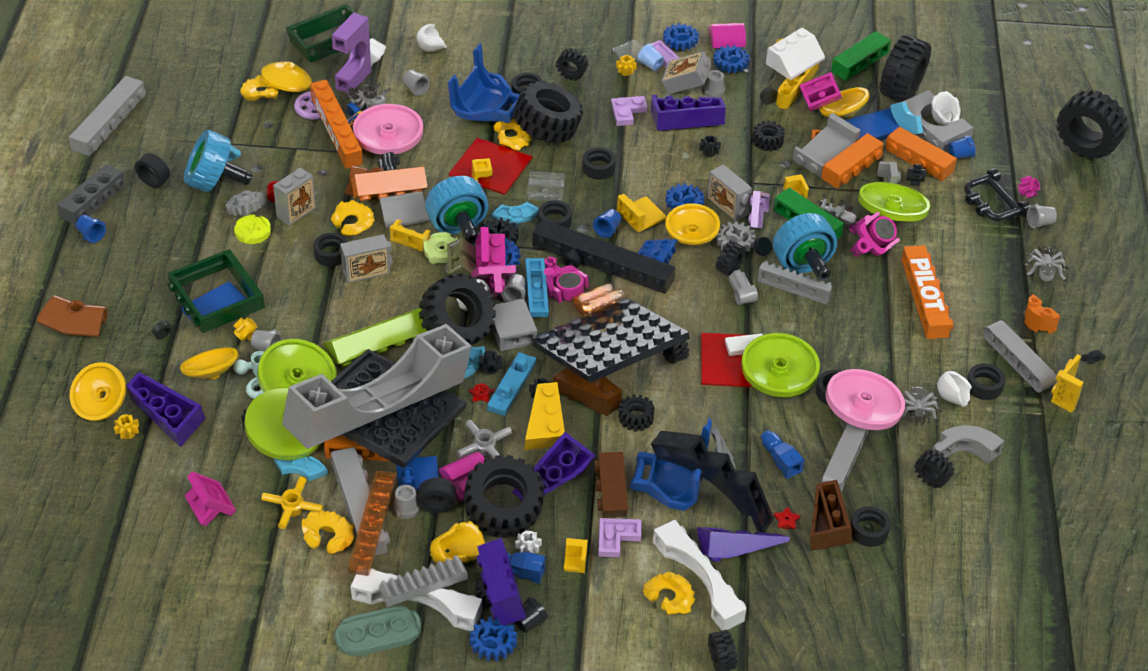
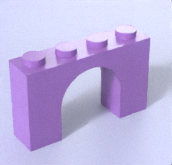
[332,13,371,94]

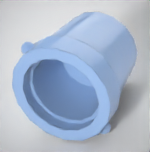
[637,44,664,71]

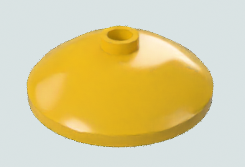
[261,61,312,92]
[820,87,870,118]
[665,204,720,245]
[180,347,238,380]
[70,362,126,421]

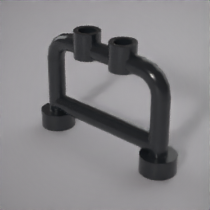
[964,168,1031,221]

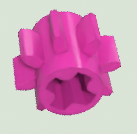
[1018,176,1040,198]

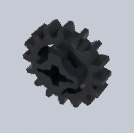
[479,217,519,244]

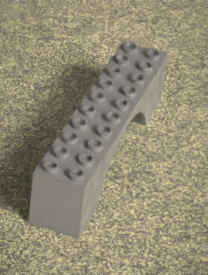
[282,324,472,449]

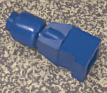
[761,430,804,479]
[508,552,545,584]

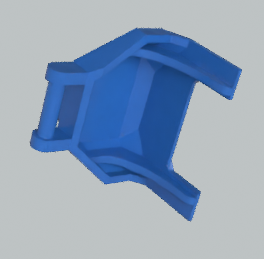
[447,43,520,123]
[629,418,712,511]

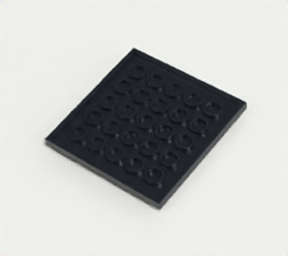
[531,298,690,383]
[331,349,467,469]

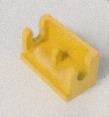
[390,219,431,252]

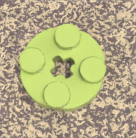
[424,232,458,264]

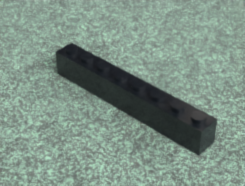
[532,219,676,294]

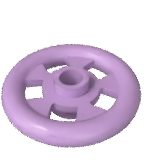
[294,91,321,120]

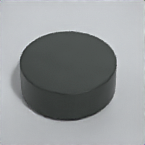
[760,87,777,104]
[152,320,172,339]

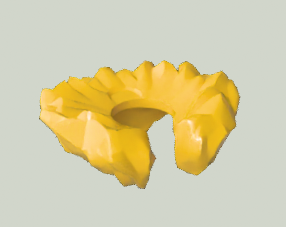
[240,75,278,101]
[493,118,532,151]
[331,200,375,237]
[302,510,354,555]
[643,572,695,615]

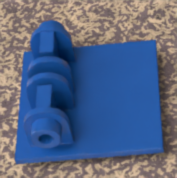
[638,239,678,264]
[396,456,438,491]

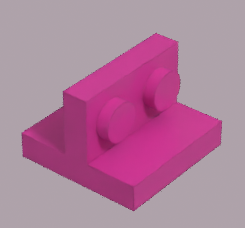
[476,227,505,268]
[471,265,516,298]
[184,471,236,526]

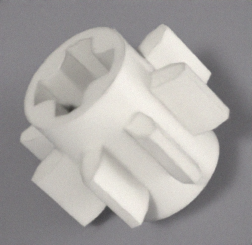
[515,530,542,554]

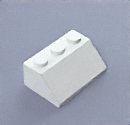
[766,28,825,80]

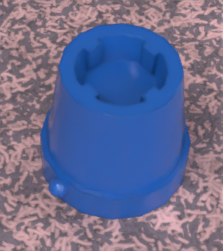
[948,135,976,159]
[593,209,621,238]
[76,215,106,243]

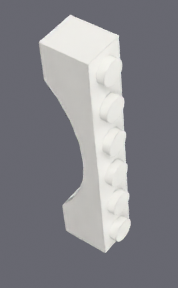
[653,520,746,630]
[351,568,482,631]

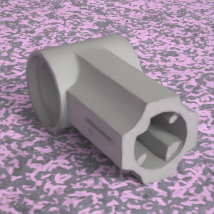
[729,270,758,305]

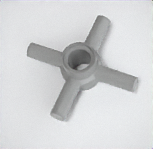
[457,420,512,459]

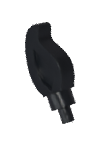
[1080,350,1105,364]

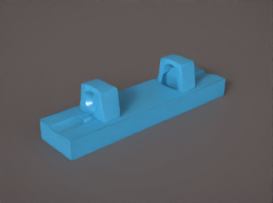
[525,258,549,317]
[487,352,537,416]

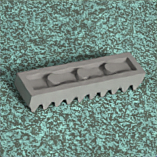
[757,261,832,305]
[379,555,468,607]

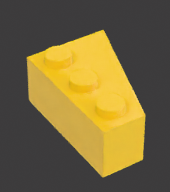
[524,382,565,450]

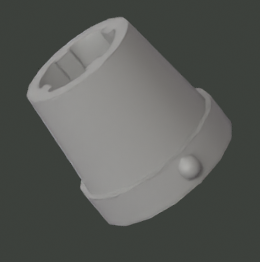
[403,70,430,96]
[703,70,725,97]
[1027,204,1057,230]
[501,274,527,302]
[251,329,282,352]
[393,485,420,519]

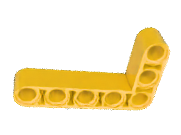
[776,39,820,109]

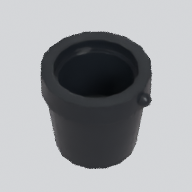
[514,597,548,633]

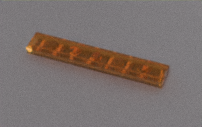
[348,470,397,576]

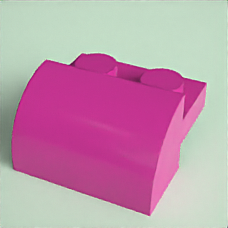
[708,23,746,48]
[799,72,842,112]
[439,452,494,503]

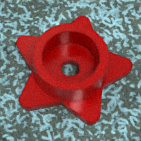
[469,383,494,403]
[773,507,800,530]

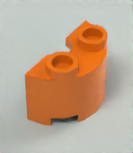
[1024,294,1060,334]

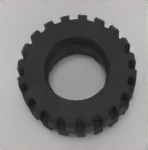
[879,34,932,102]
[514,81,583,143]
[1056,90,1128,159]
[419,273,496,346]
[464,455,544,538]

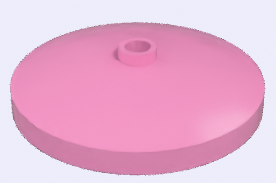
[353,104,423,154]
[826,369,905,430]

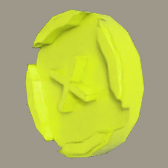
[234,215,271,244]

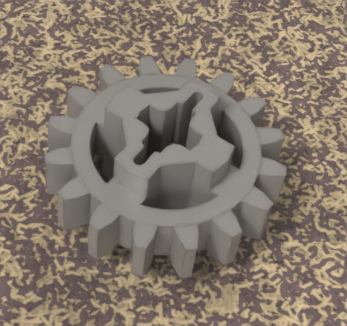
[225,190,266,216]
[716,221,756,252]

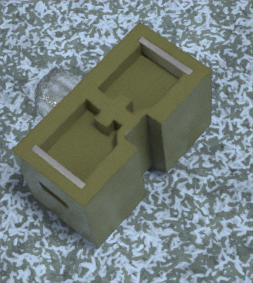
[445,237,477,278]

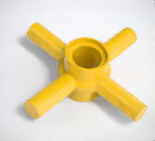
[261,477,323,529]

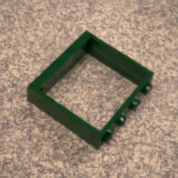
[286,4,372,63]
[167,249,265,333]

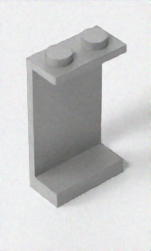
[793,113,860,177]

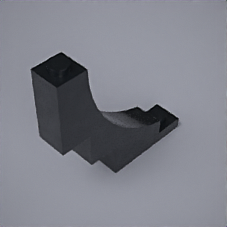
[651,431,774,532]

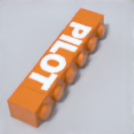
[310,79,362,169]
[901,245,953,339]

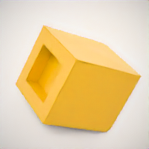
[472,158,492,182]
[783,174,809,199]
[564,538,588,573]

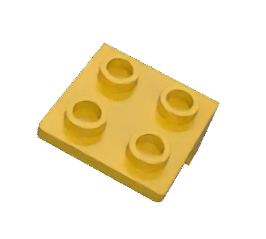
[617,193,666,232]
[1051,354,1084,413]

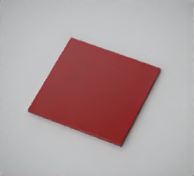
[448,138,533,195]
[701,333,753,387]

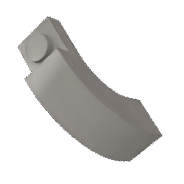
[932,426,1004,464]

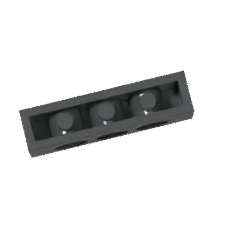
[57,164,125,226]

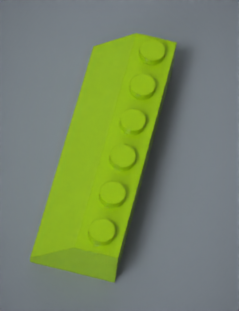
[323,308,427,366]

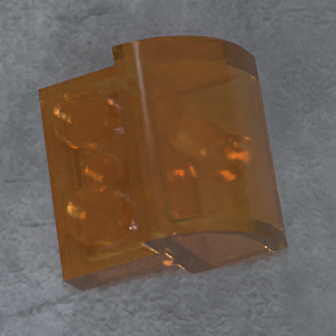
[571,283,623,317]

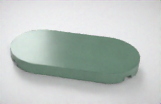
[335,606,421,656]

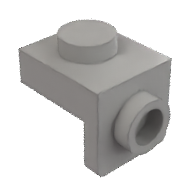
[877,161,901,184]

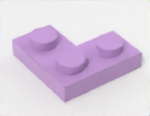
[611,96,647,126]
[749,191,770,229]
[599,518,641,557]

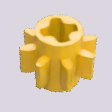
[616,55,637,76]
[233,317,257,341]
[114,414,139,439]

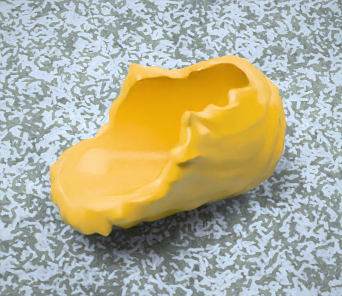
[430,521,485,564]

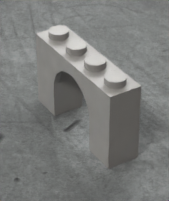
[903,90,974,152]

